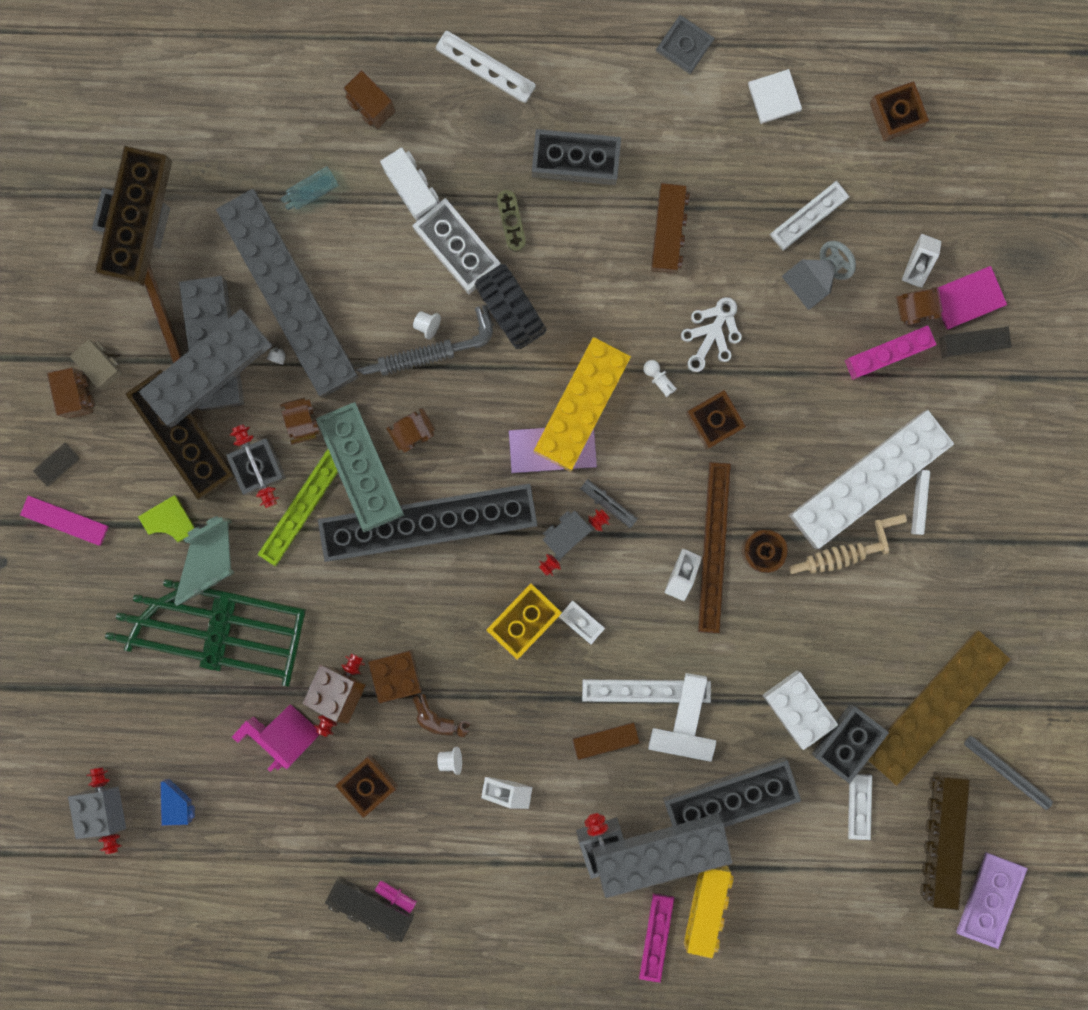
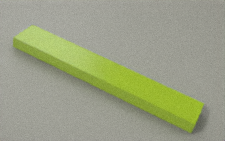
[257,449,338,566]

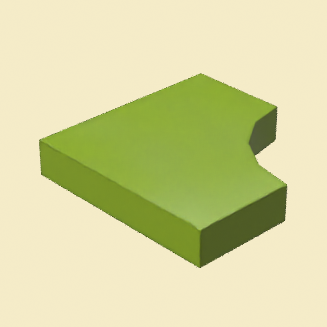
[138,495,195,542]

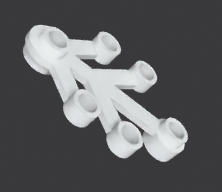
[681,297,741,373]

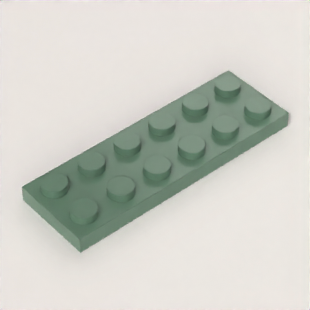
[316,402,404,532]

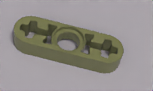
[497,190,526,252]

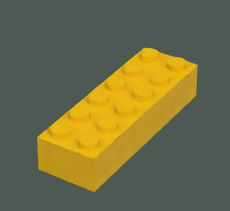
[533,337,631,472]

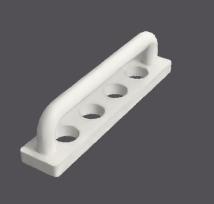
[436,31,535,103]

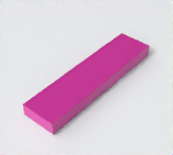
[20,496,109,546]
[639,893,674,983]

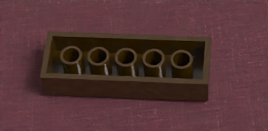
[95,146,173,287]
[125,369,236,501]
[920,771,970,910]

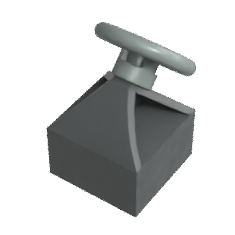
[782,241,856,310]

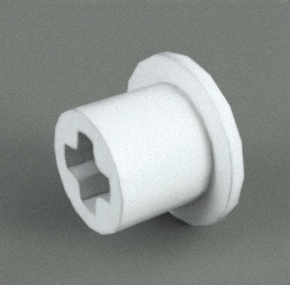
[413,311,441,340]
[437,747,462,775]

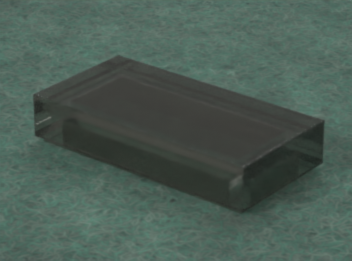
[33,443,81,487]

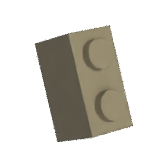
[70,339,122,390]

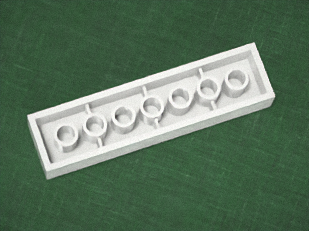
[789,410,954,549]

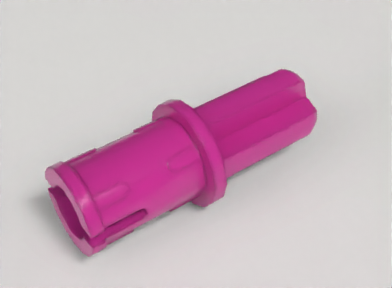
[375,881,417,913]

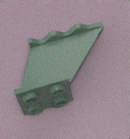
[174,516,235,606]

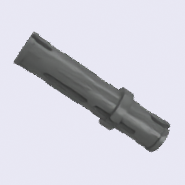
[580,479,638,529]

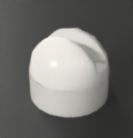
[267,348,285,365]

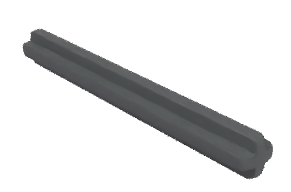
[964,736,1053,810]

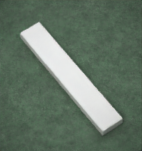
[582,679,711,703]

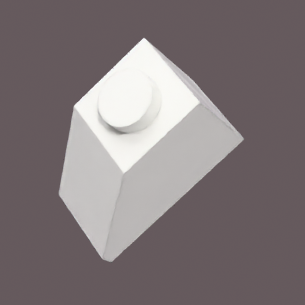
[902,234,941,288]
[665,548,702,601]
[481,777,532,809]

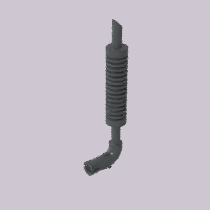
[355,305,495,376]

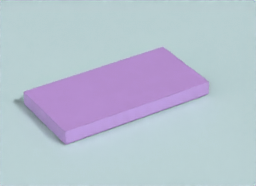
[509,428,597,473]
[956,852,1028,949]

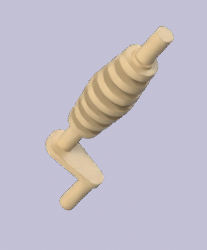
[789,514,907,574]

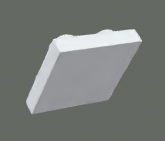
[748,69,802,124]

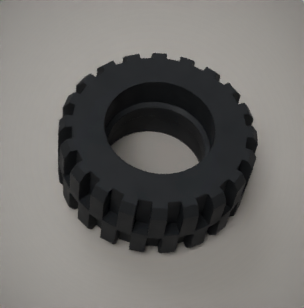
[475,264,547,349]

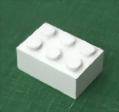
[380,147,440,222]
[762,670,838,750]

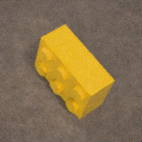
[486,583,562,660]

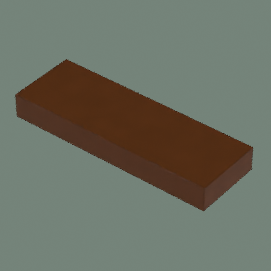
[572,722,640,760]

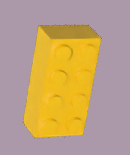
[683,865,734,959]

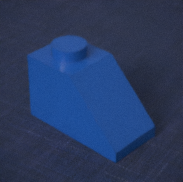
[160,779,195,825]

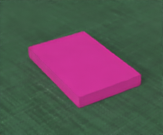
[939,266,1007,330]
[255,704,320,769]

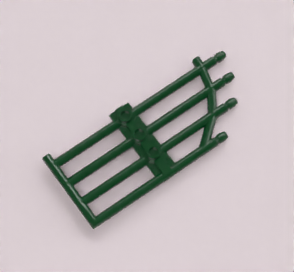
[105,579,306,687]

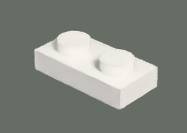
[559,600,605,644]

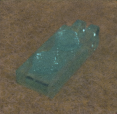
[281,166,339,210]

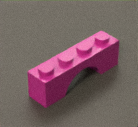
[845,326,936,380]

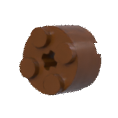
[895,287,943,325]
[280,397,320,445]
[386,407,436,453]
[742,530,788,573]

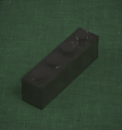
[324,876,415,943]

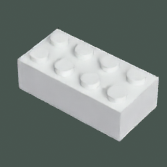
[413,198,501,294]

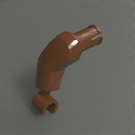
[412,694,470,737]

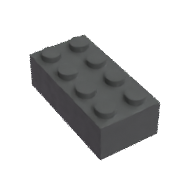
[532,129,621,185]

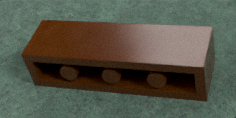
[651,183,690,274]

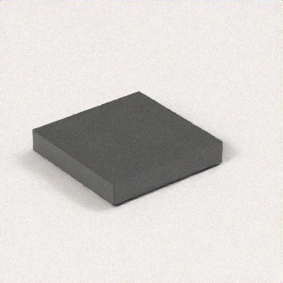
[656,15,715,75]

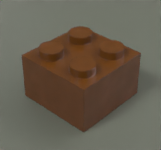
[343,70,395,130]
[869,81,929,142]
[47,367,95,419]
[685,390,746,450]
[368,649,422,704]
[335,754,398,818]

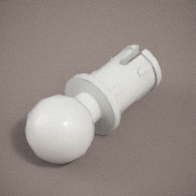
[643,360,677,397]

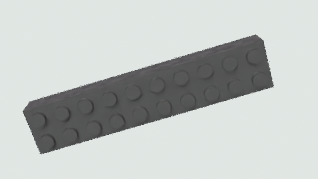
[216,189,359,398]
[318,484,537,562]

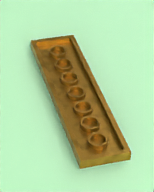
[868,630,1011,786]

